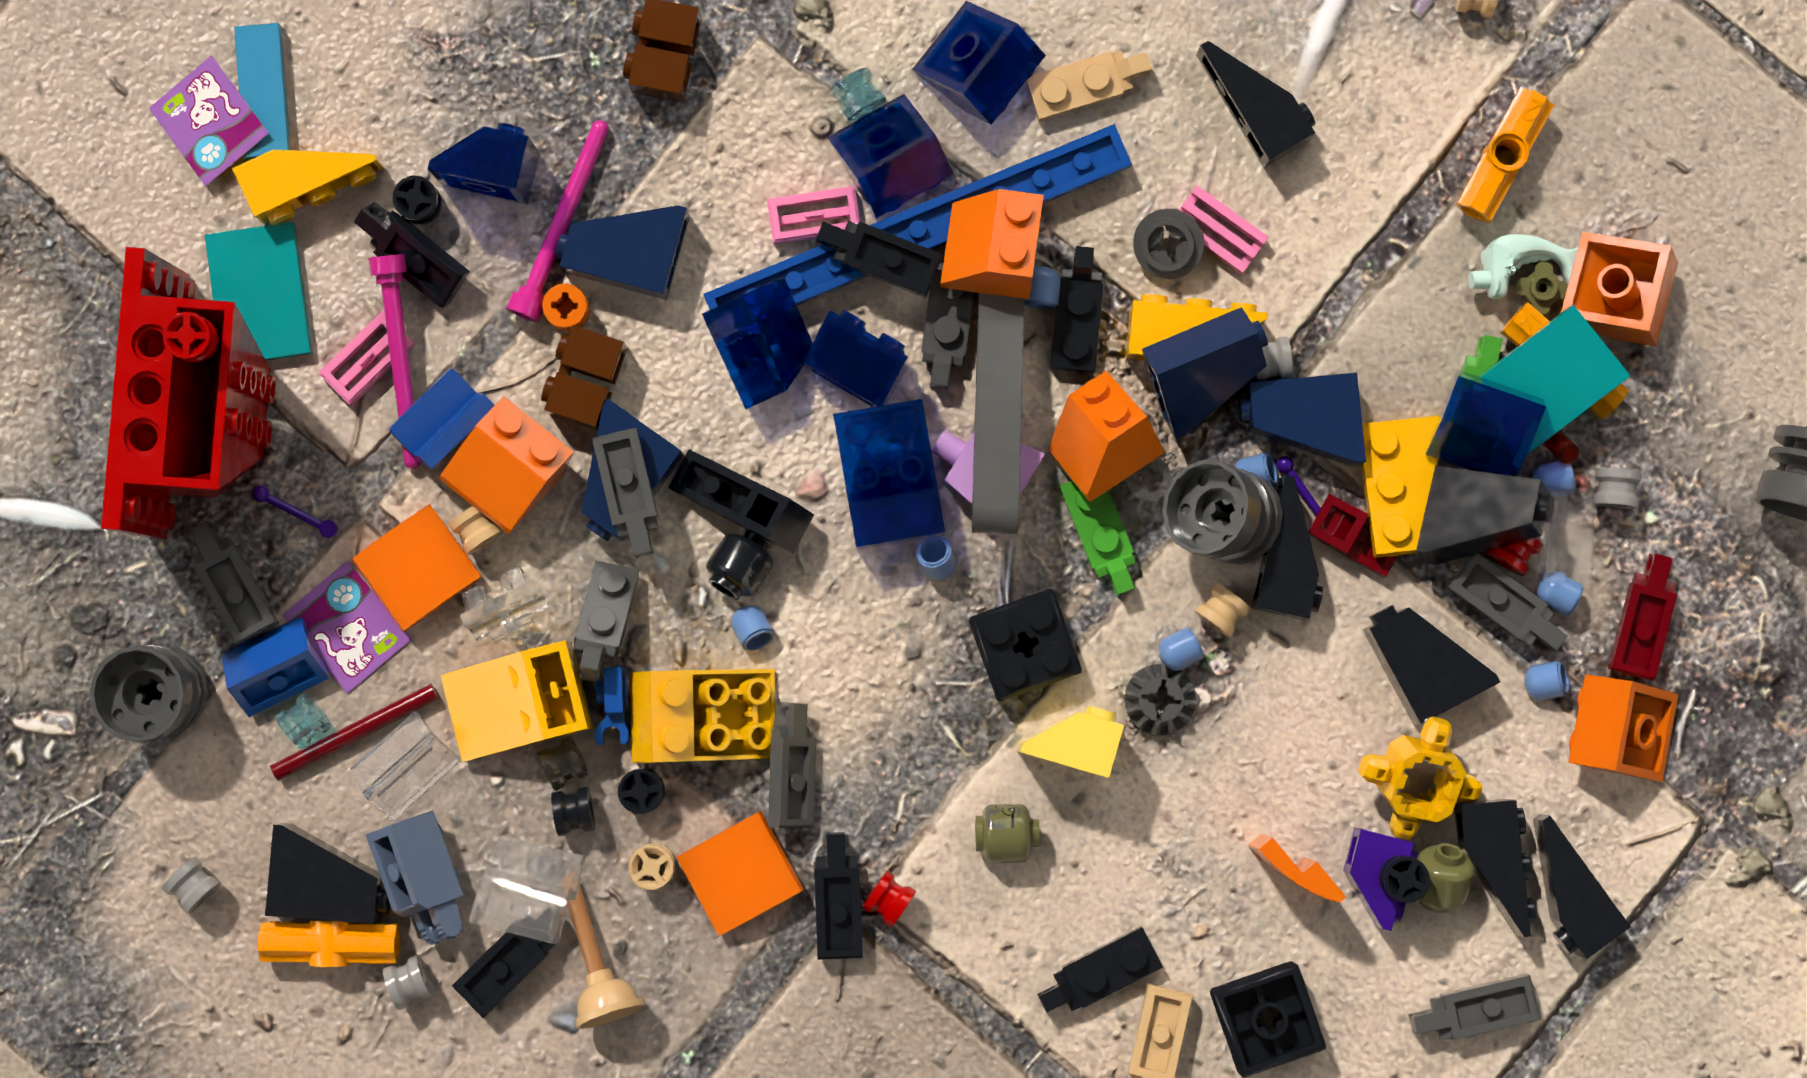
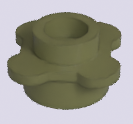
[1515,262,1568,315]

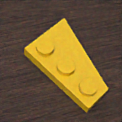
[1361,415,1446,558]

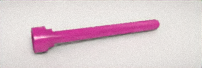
[506,120,609,323]
[368,254,421,469]

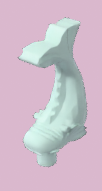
[1468,234,1579,300]

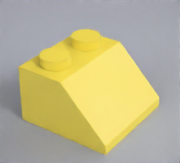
[1017,706,1124,778]

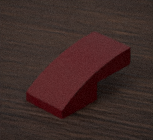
[1308,493,1398,578]

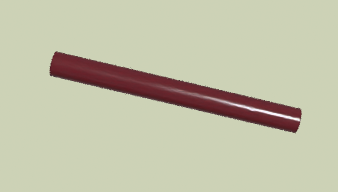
[270,683,439,781]

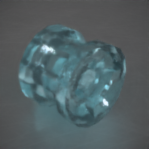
[830,67,886,121]
[275,693,332,750]

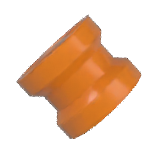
[542,283,591,333]

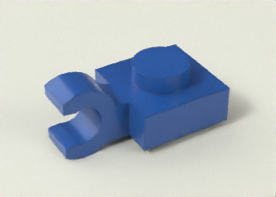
[594,667,630,745]

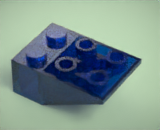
[833,399,945,550]

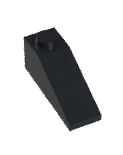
[1196,41,1316,168]
[668,449,814,554]
[1251,475,1323,620]
[1533,814,1631,959]

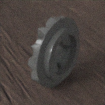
[1133,208,1205,279]
[1124,664,1197,735]

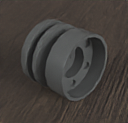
[1755,425,1807,521]
[1162,460,1283,565]
[90,644,208,742]

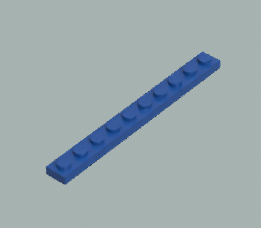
[703,124,1132,337]

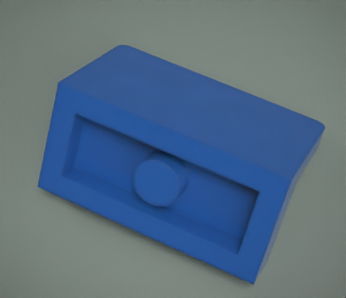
[388,369,495,469]
[222,617,329,717]

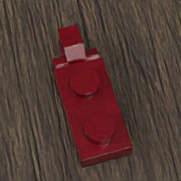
[1607,553,1678,681]

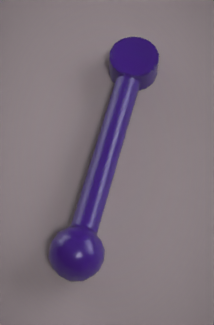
[1276,456,1321,516]
[252,485,338,538]

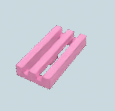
[1179,185,1269,275]
[767,186,860,245]
[318,311,416,406]

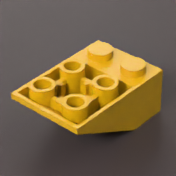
[440,640,593,762]
[630,669,776,763]

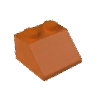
[940,189,1044,300]
[1561,232,1678,347]
[1048,371,1165,502]
[439,396,574,534]
[1568,674,1679,782]

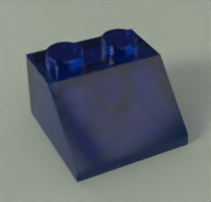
[912,1,1046,125]
[827,94,954,219]
[427,123,540,205]
[1425,369,1546,476]

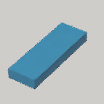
[234,23,291,161]

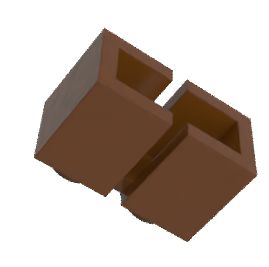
[623,0,702,103]
[541,325,628,430]

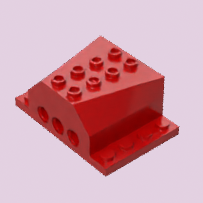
[101,247,276,539]

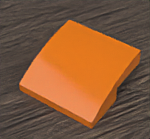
[351,504,482,633]
[676,811,804,936]
[1248,834,1346,903]

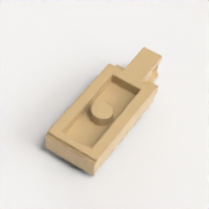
[1025,50,1152,122]
[1127,983,1193,1078]

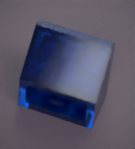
[702,277,815,409]
[803,310,908,413]

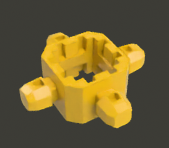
[1358,716,1482,840]

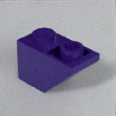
[1343,827,1417,931]

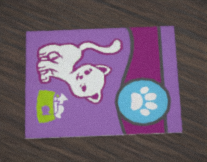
[149,55,269,186]
[282,561,413,694]

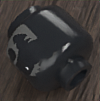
[706,531,773,600]

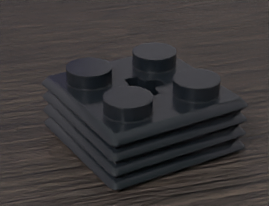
[969,589,1082,702]
[1210,961,1326,1078]

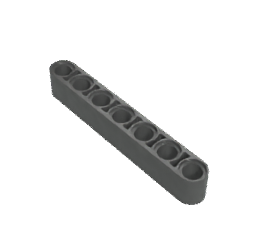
[972,293,1024,534]

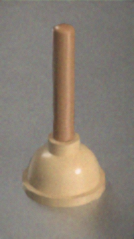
[562,878,646,1029]

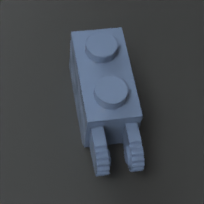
[366,810,463,945]

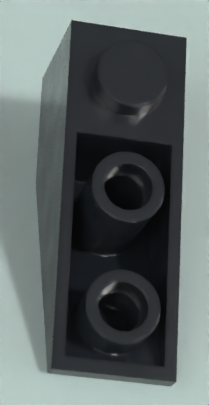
[1454,799,1536,937]

